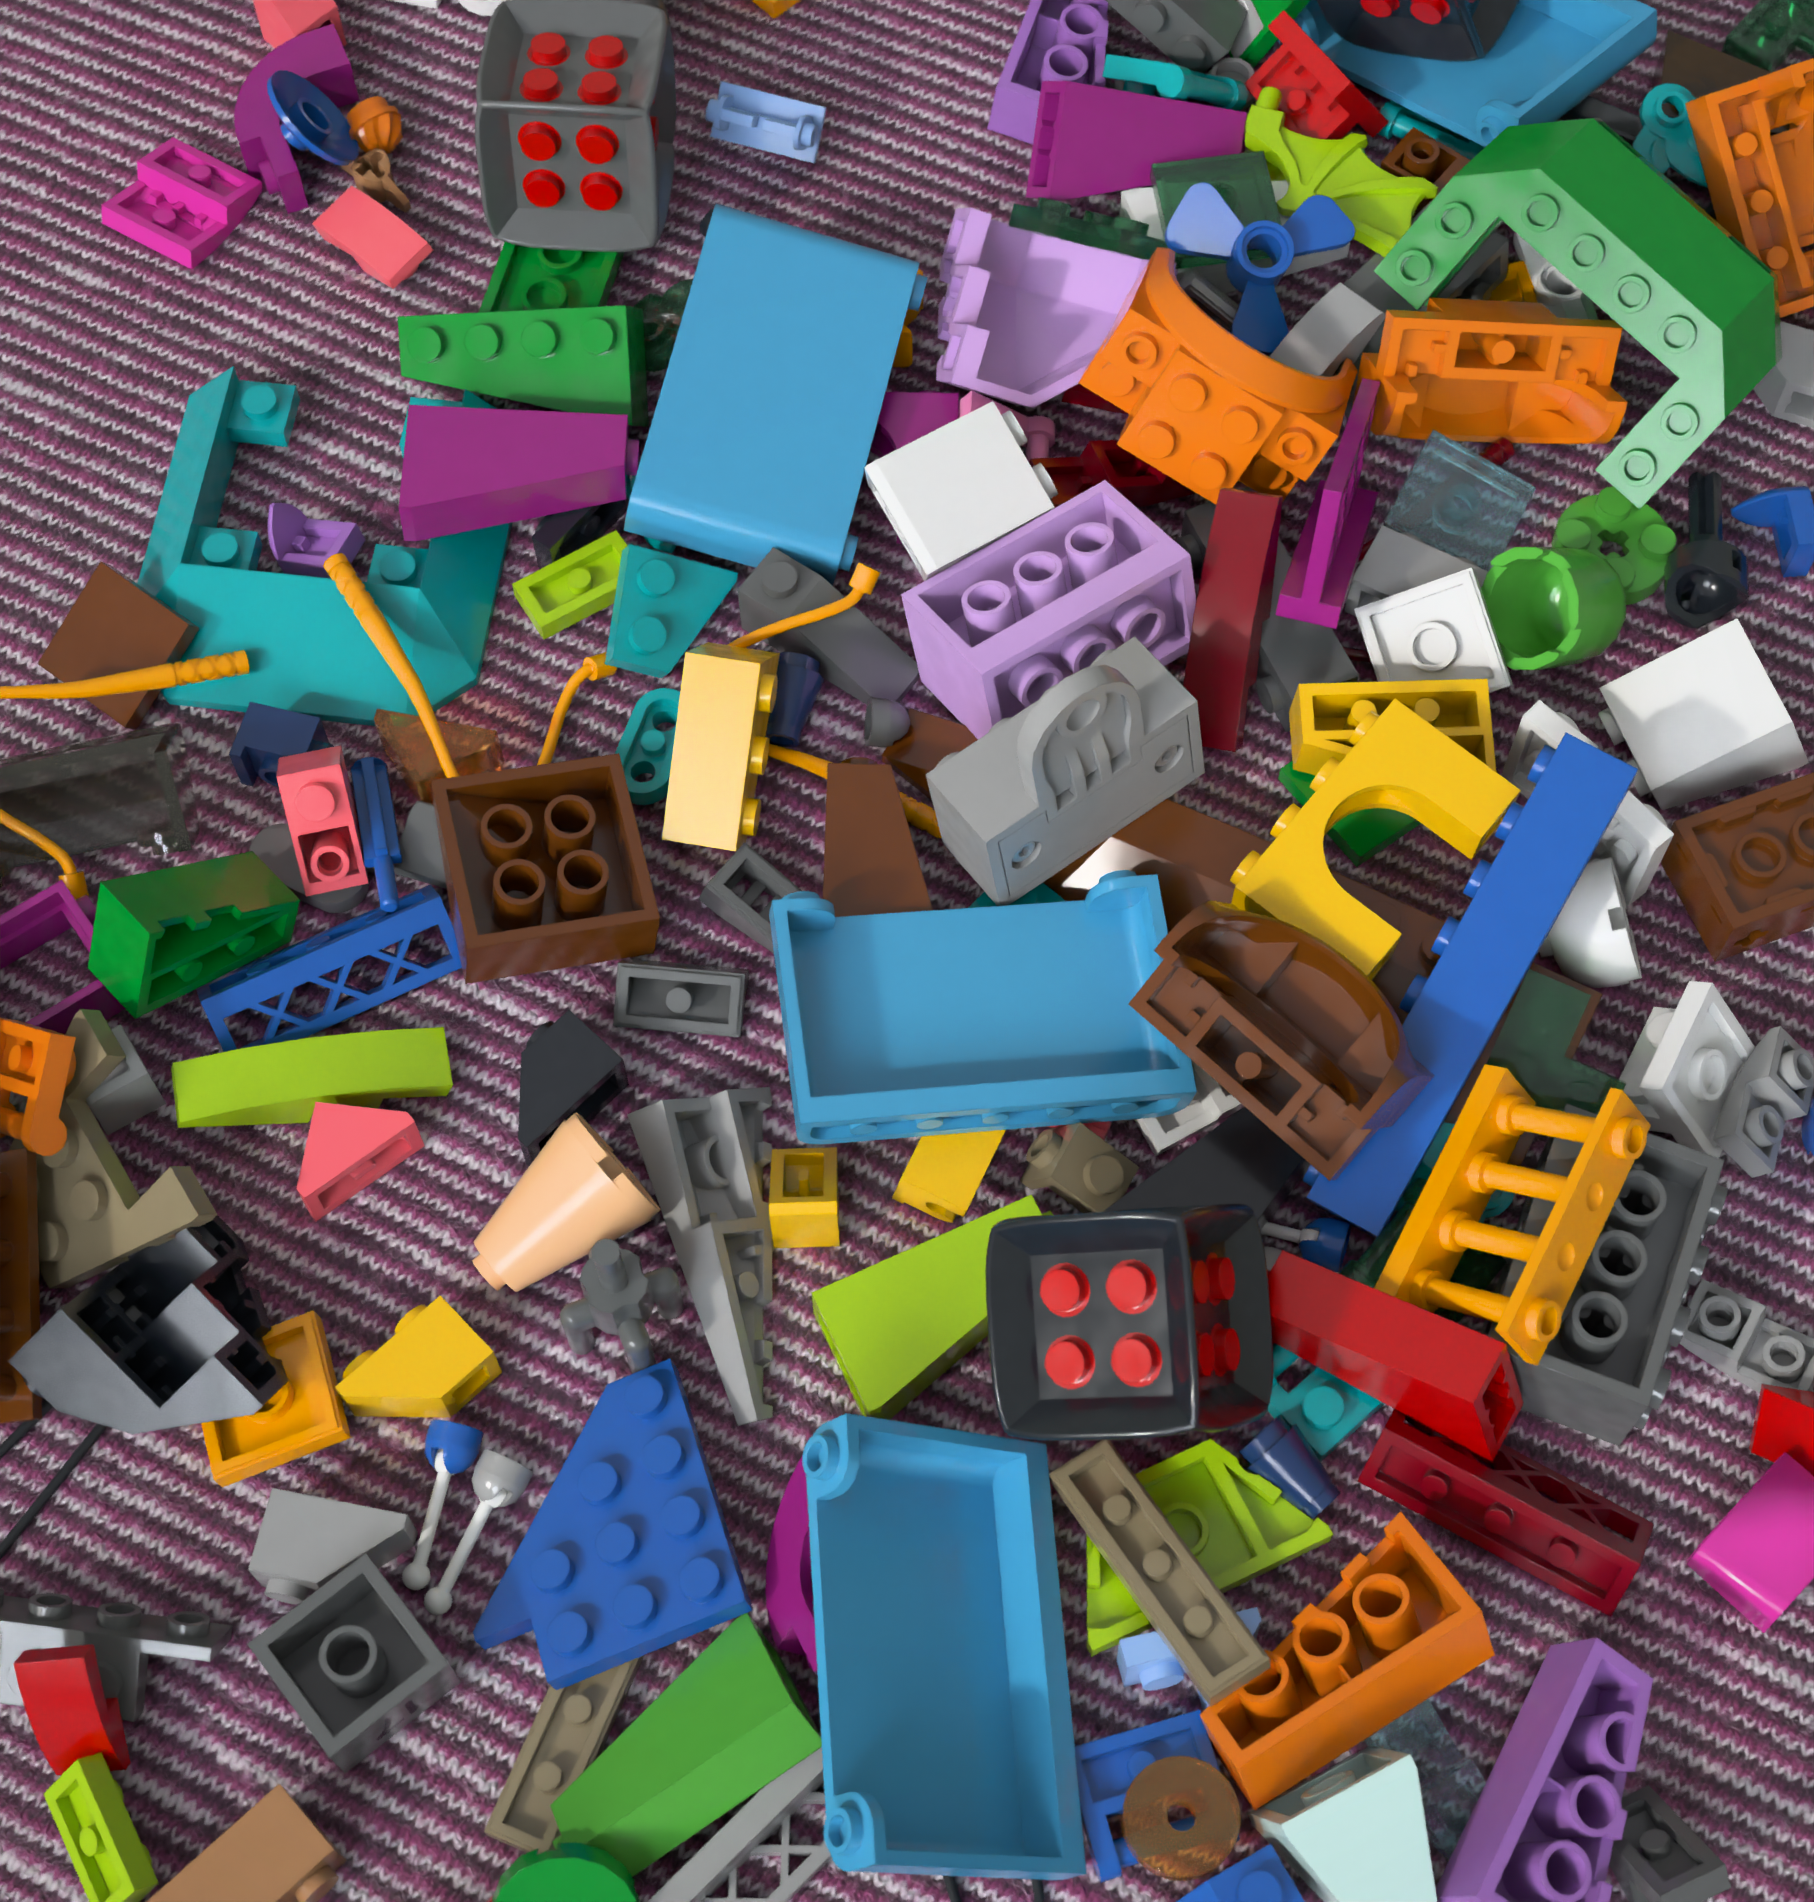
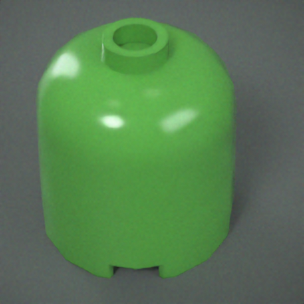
[1481,547,1626,670]

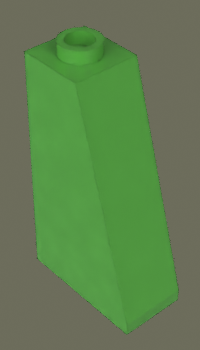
[550,1613,822,1877]

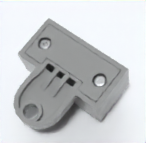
[926,636,1205,906]

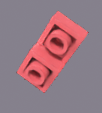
[312,185,433,289]

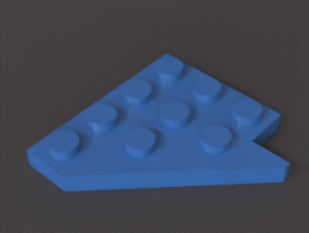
[473,1359,753,1690]

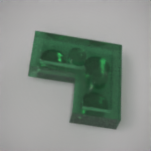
[1721,0,1814,72]
[1008,197,1167,260]
[1486,968,1627,1115]

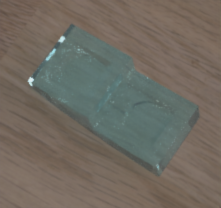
[1365,1699,1486,1862]

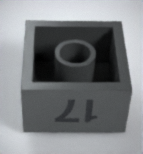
[247,1553,461,1774]

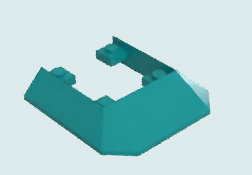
[137,366,513,730]

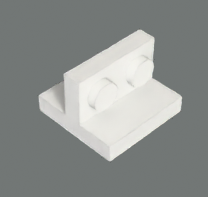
[1615,981,1755,1158]

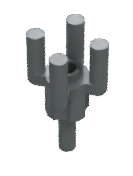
[560,1239,684,1374]

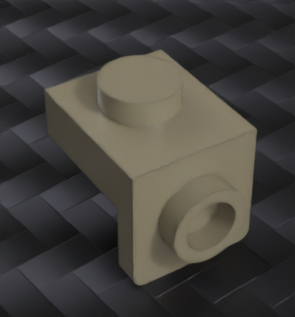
[1020,1122,1139,1213]

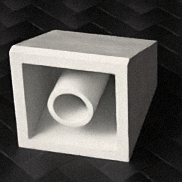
[864,401,1058,581]
[1598,618,1809,810]

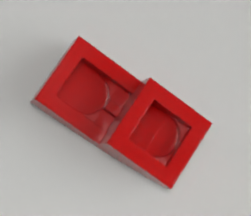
[13,1644,131,1776]

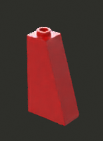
[1267,1250,1524,1462]

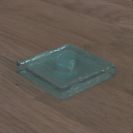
[1378,430,1536,571]

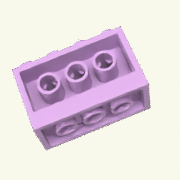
[901,480,1196,740]

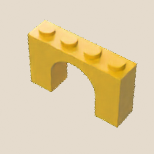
[1230,698,1521,981]

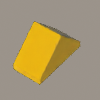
[769,1147,840,1248]

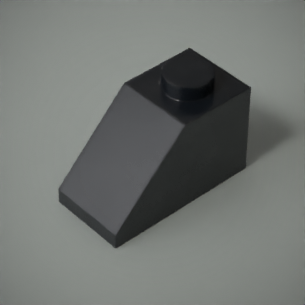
[518,1010,629,1166]

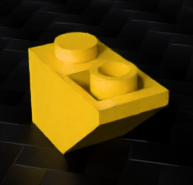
[335,1296,502,1418]

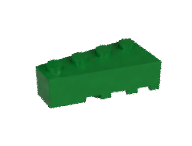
[397,305,649,427]

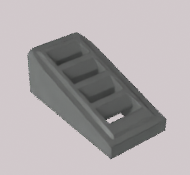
[699,842,802,954]

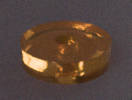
[1121,1756,1241,1881]

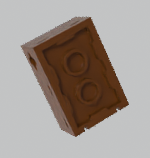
[1660,772,1814,962]

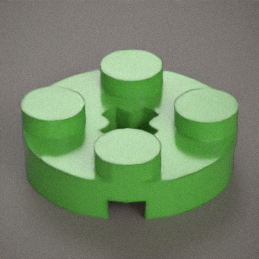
[1551,487,1676,605]

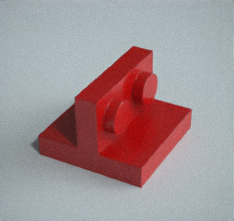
[1244,10,1389,140]

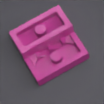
[101,137,262,269]

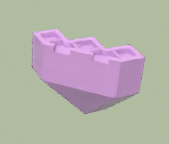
[936,208,1178,408]

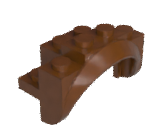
[1128,900,1435,1181]

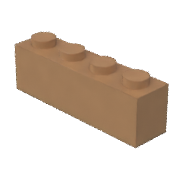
[147,1784,347,1902]

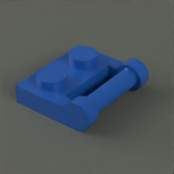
[1075,1710,1240,1883]

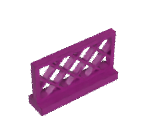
[1275,378,1381,629]

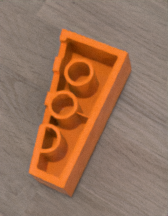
[1200,1511,1495,1810]

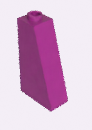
[1026,81,1247,201]
[399,405,640,541]

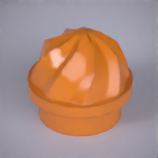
[346,96,403,154]

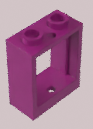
[0,880,125,1034]

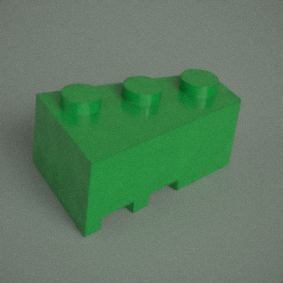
[88,851,300,1019]

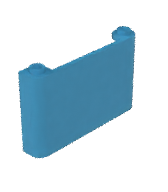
[1277,0,1657,147]
[624,203,928,586]
[769,870,1197,1144]
[802,1413,1087,1881]

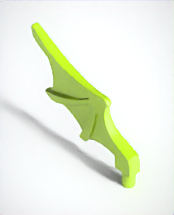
[1245,86,1438,258]

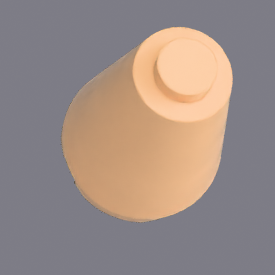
[472,1112,660,1292]

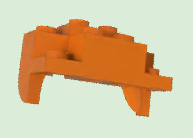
[1352,297,1627,444]

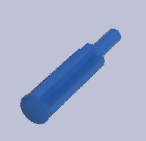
[350,757,402,912]

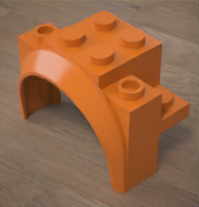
[1079,247,1358,505]

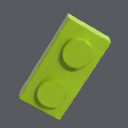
[512,530,627,640]
[43,1753,159,1902]

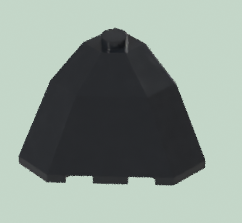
[8,1215,288,1434]

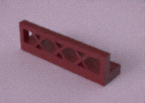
[1357,1409,1654,1617]

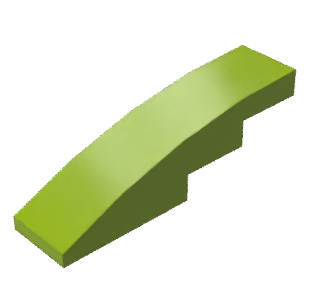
[171,1027,453,1128]

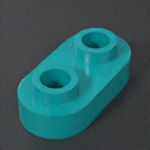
[615,688,680,805]

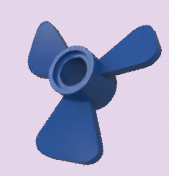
[1165,182,1355,356]

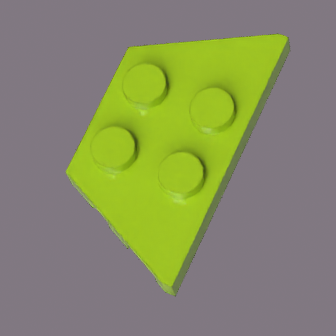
[1086,1439,1333,1657]

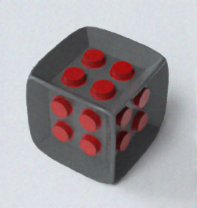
[475,0,676,252]

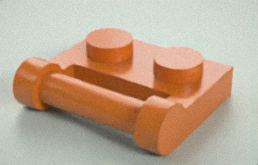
[0,1018,76,1156]

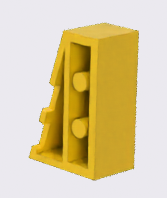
[1289,679,1496,776]

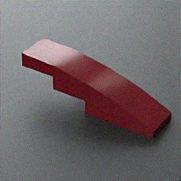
[1029,440,1196,508]
[1183,488,1283,752]

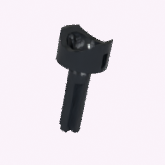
[1664,471,1749,629]

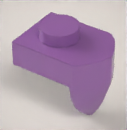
[268,503,365,578]

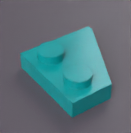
[605,544,738,679]

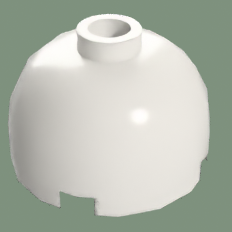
[1539,857,1642,988]

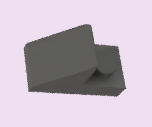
[1609,1785,1731,1902]

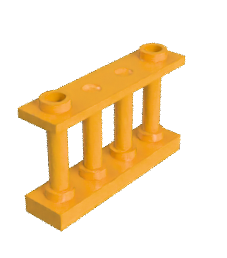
[1374,1064,1651,1366]

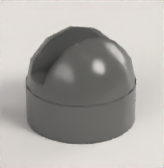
[864,697,911,748]

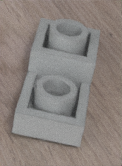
[1270,282,1386,377]
[1713,1026,1814,1178]
[1679,1279,1814,1393]

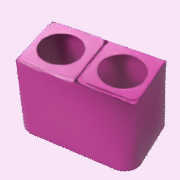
[1687,1453,1814,1633]

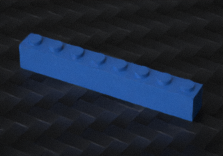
[1302,733,1638,1240]

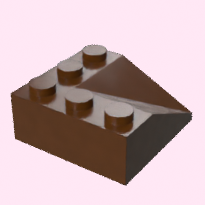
[431,753,660,984]

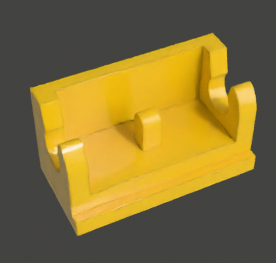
[892,1130,1006,1223]

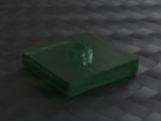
[1150,151,1282,269]

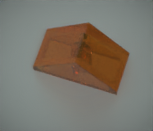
[374,709,505,805]

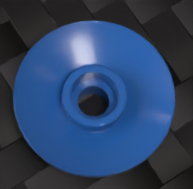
[267,70,359,166]

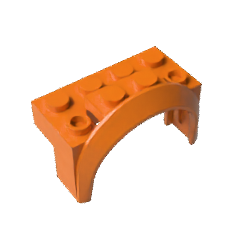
[1685,58,1814,318]

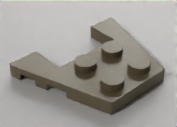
[8,1009,217,1289]

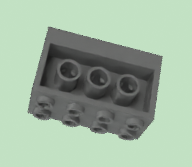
[1480,1104,1728,1446]

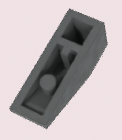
[737,547,920,705]

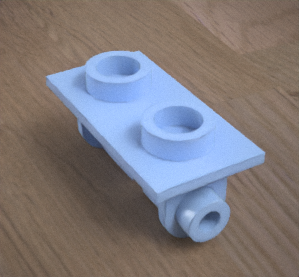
[705,81,827,163]

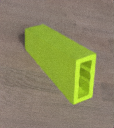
[812,1194,1053,1420]

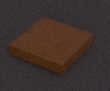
[37,561,200,731]

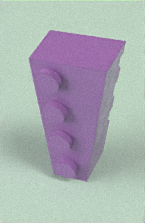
[987,0,1109,145]
[1436,1638,1653,1902]

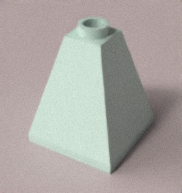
[1247,1746,1437,1902]

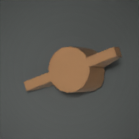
[341,149,411,213]

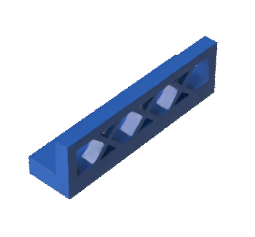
[196,884,462,1052]

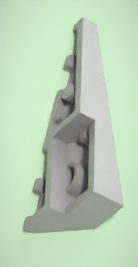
[627,1087,773,1426]

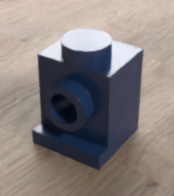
[229,702,334,787]

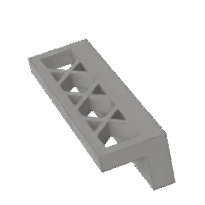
[648,1731,832,1902]

